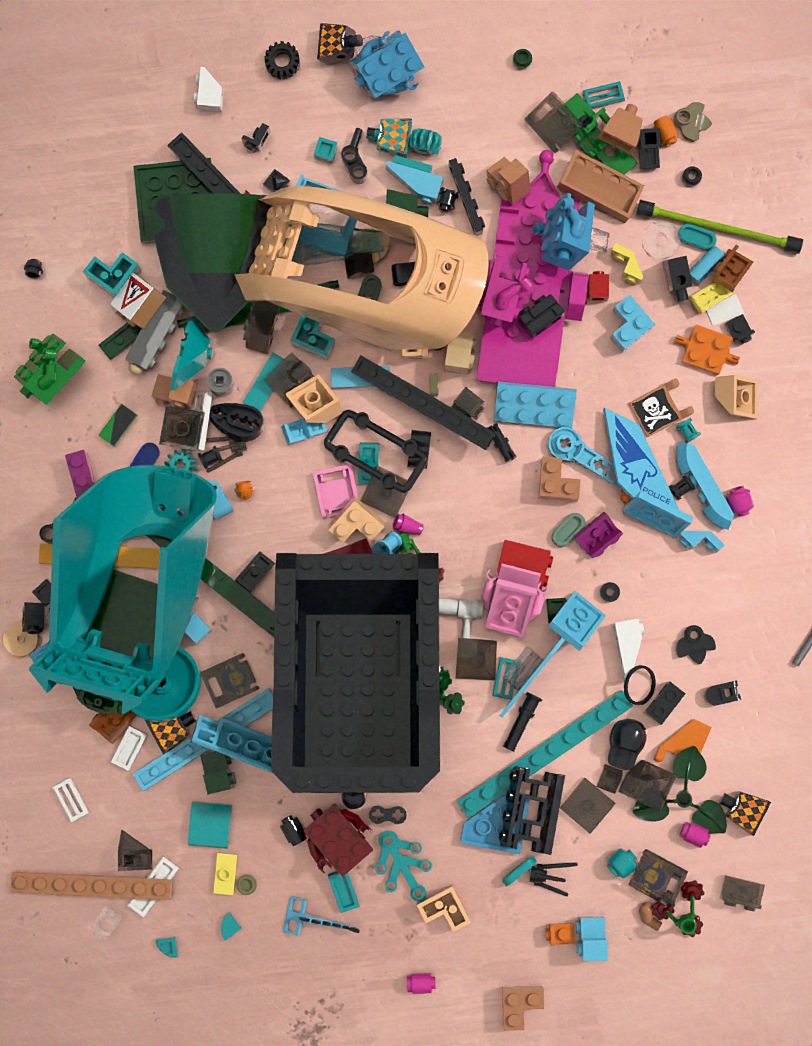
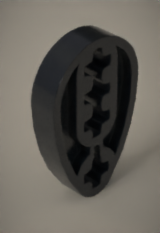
[209,403,264,442]

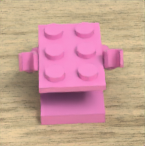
[482,564,549,637]

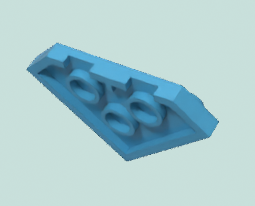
[460,793,530,854]

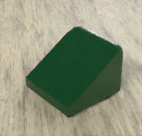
[546,598,566,623]

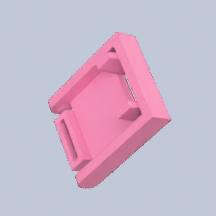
[313,464,358,519]

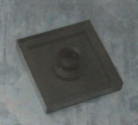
[360,465,408,518]
[560,777,616,834]

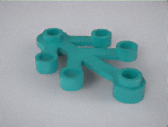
[375,831,432,901]

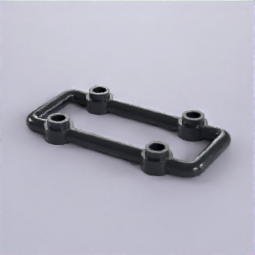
[324,409,428,493]

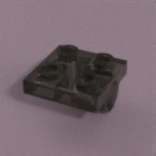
[263,352,314,408]

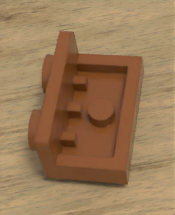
[713,244,754,292]
[89,710,137,744]

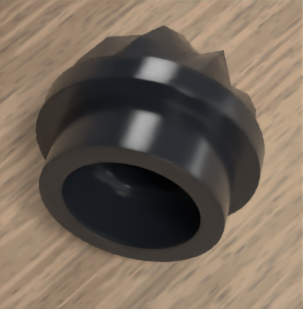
[24,259,44,279]

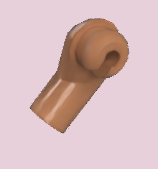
[639,902,662,931]

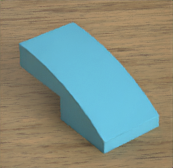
[281,418,328,445]

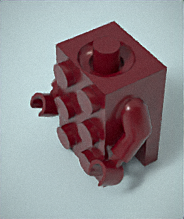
[303,803,373,877]

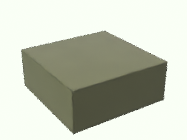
[430,374,438,396]

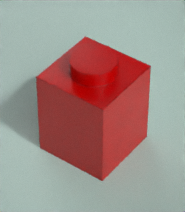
[588,271,609,301]

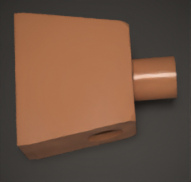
[597,104,643,154]

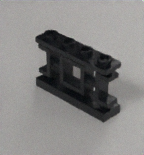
[499,766,565,855]

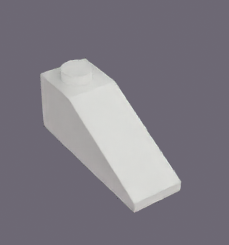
[613,619,644,682]

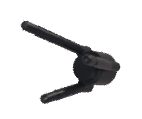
[529,862,578,897]

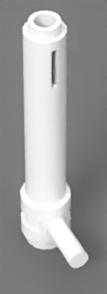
[439,598,483,639]

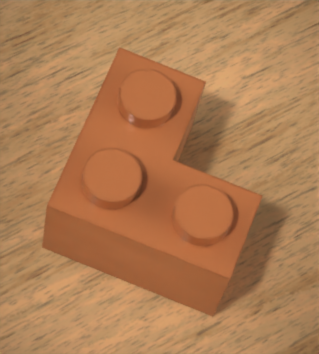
[487,156,531,205]
[151,374,198,411]
[538,456,581,501]
[502,986,544,1031]

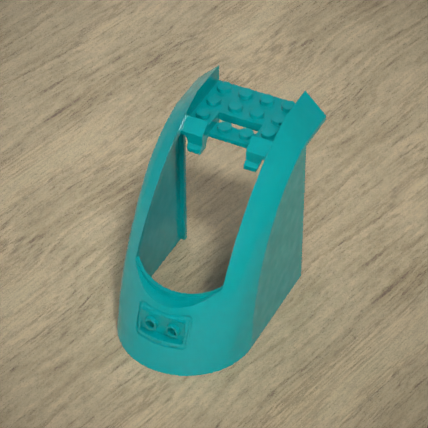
[29,465,217,715]

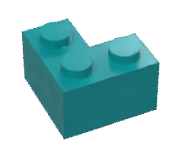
[83,252,141,297]
[290,315,335,360]

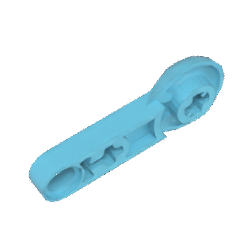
[549,427,617,484]

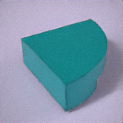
[221,912,241,940]
[155,937,178,958]

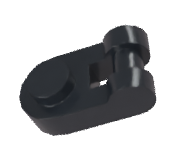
[704,680,742,705]

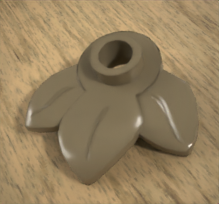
[674,102,712,141]

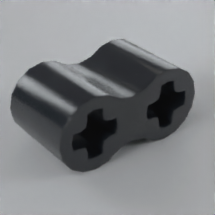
[407,430,431,469]
[369,805,407,824]

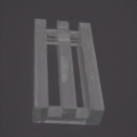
[503,647,543,690]

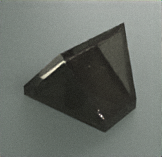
[118,830,152,871]

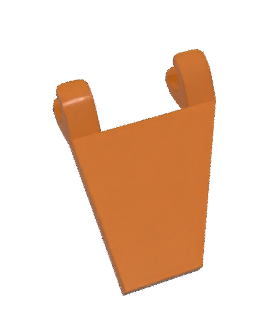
[654,719,712,763]

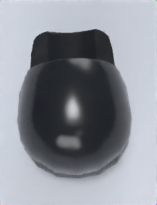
[608,719,647,770]

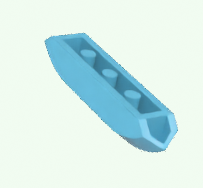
[677,442,734,530]

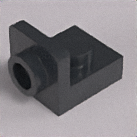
[241,123,271,151]
[344,253,374,279]
[725,314,755,345]

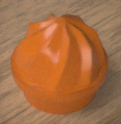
[234,481,254,500]

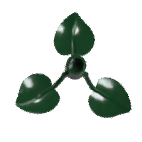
[633,746,727,834]

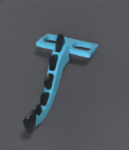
[283,896,360,936]

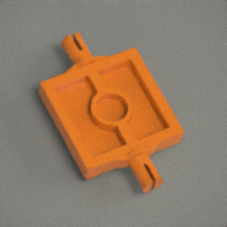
[675,324,740,375]

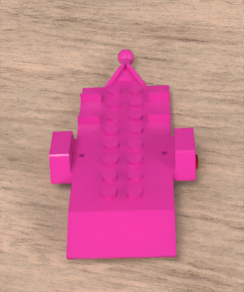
[476,150,589,387]

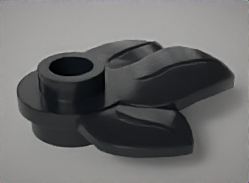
[676,625,716,665]

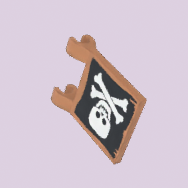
[629,378,694,437]

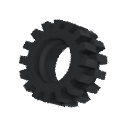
[264,41,300,79]

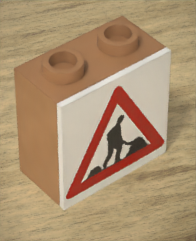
[110,273,166,329]

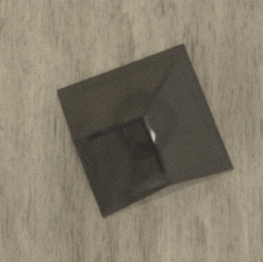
[159,406,205,451]

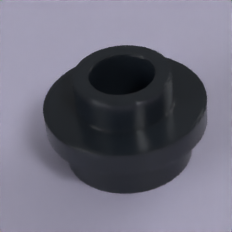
[682,166,702,186]
[600,582,620,602]

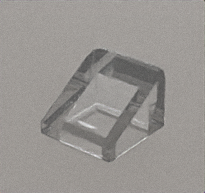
[590,227,610,252]

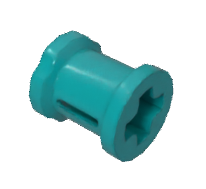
[676,418,701,443]

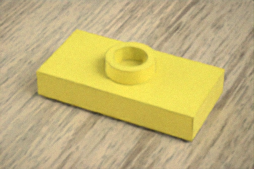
[689,282,733,314]
[213,853,238,895]

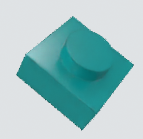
[314,137,338,162]

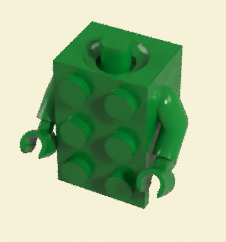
[14,333,86,405]

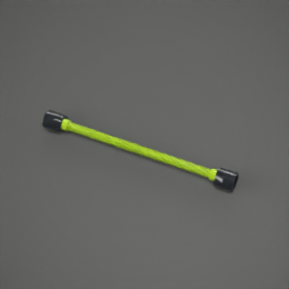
[636,199,803,254]

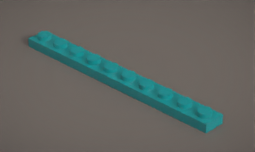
[457,690,633,818]

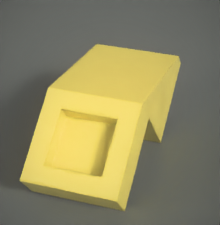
[611,243,643,284]

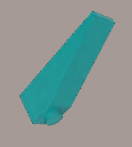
[171,319,213,391]

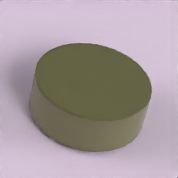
[236,874,257,895]

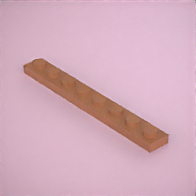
[11,872,172,900]

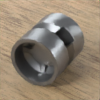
[207,367,235,397]

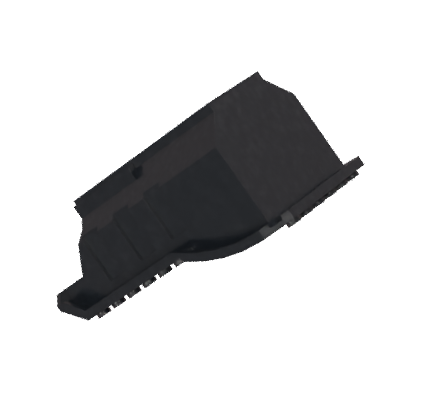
[271,553,440,793]

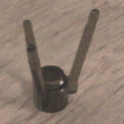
[206,437,247,473]

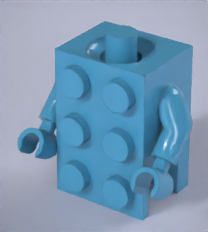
[349,30,424,98]
[532,193,595,271]

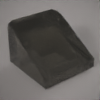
[596,764,623,794]

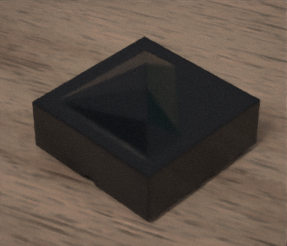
[263,169,290,192]

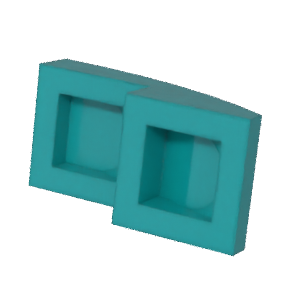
[358,442,379,485]

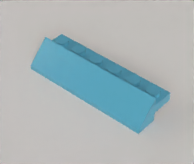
[190,715,272,773]

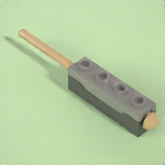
[125,289,185,375]

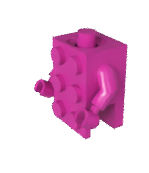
[480,255,533,326]

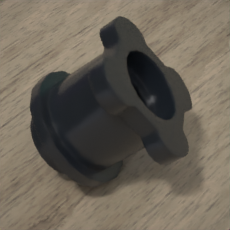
[436,187,459,212]

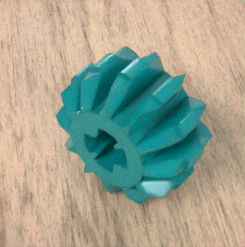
[409,128,442,155]
[164,449,198,472]

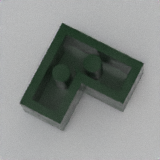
[200,751,236,795]

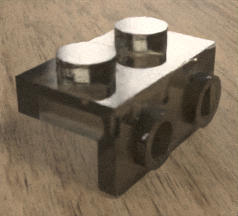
[720,875,765,912]

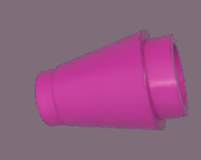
[393,513,423,535]

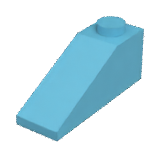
[386,161,443,204]

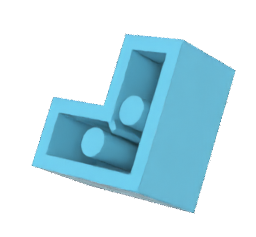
[610,294,655,353]
[576,916,608,961]

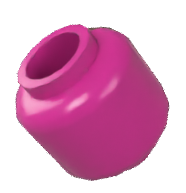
[726,486,754,516]

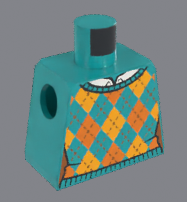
[366,118,412,158]

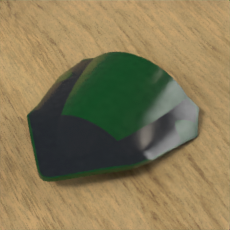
[149,193,272,333]

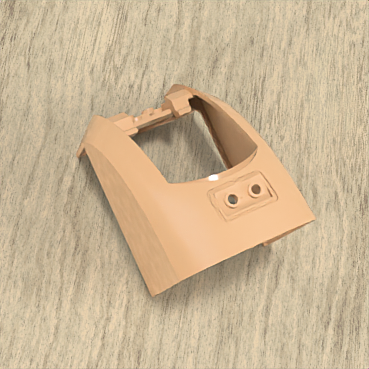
[235,186,488,350]

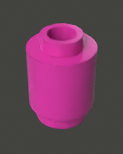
[679,822,711,848]
[407,973,436,994]

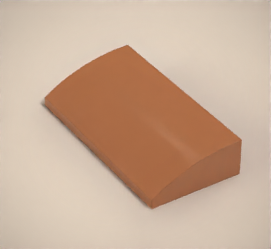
[557,150,645,223]

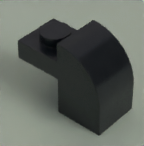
[637,128,661,169]

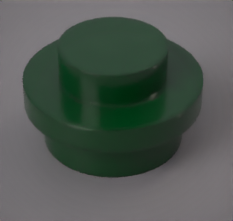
[513,49,532,68]

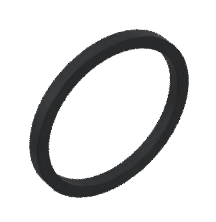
[624,665,656,705]

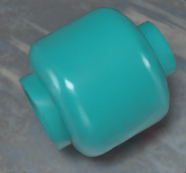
[607,848,637,878]

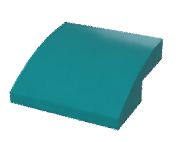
[188,802,232,849]

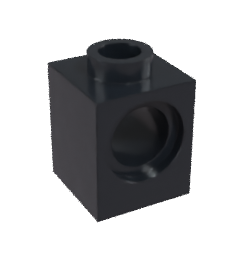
[22,602,45,634]

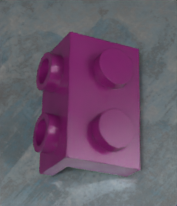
[573,512,623,558]

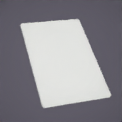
[707,294,744,326]

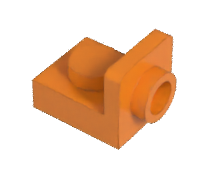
[546,923,574,946]

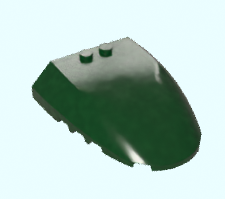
[73,570,199,714]

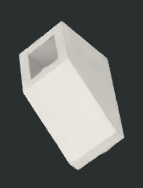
[194,67,224,112]

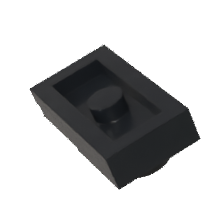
[235,551,275,593]

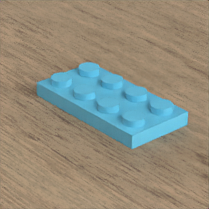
[494,381,577,428]

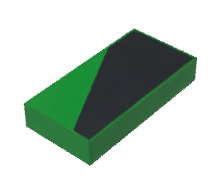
[99,403,138,447]

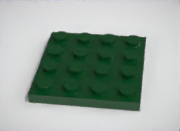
[133,158,212,243]

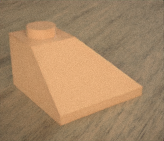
[285,374,342,423]
[714,375,758,419]

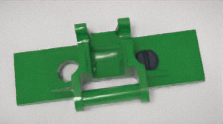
[557,93,638,175]

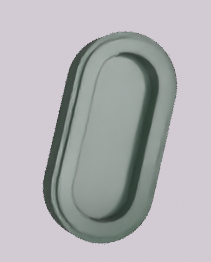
[551,513,585,547]

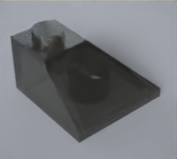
[455,638,497,681]
[618,760,677,812]

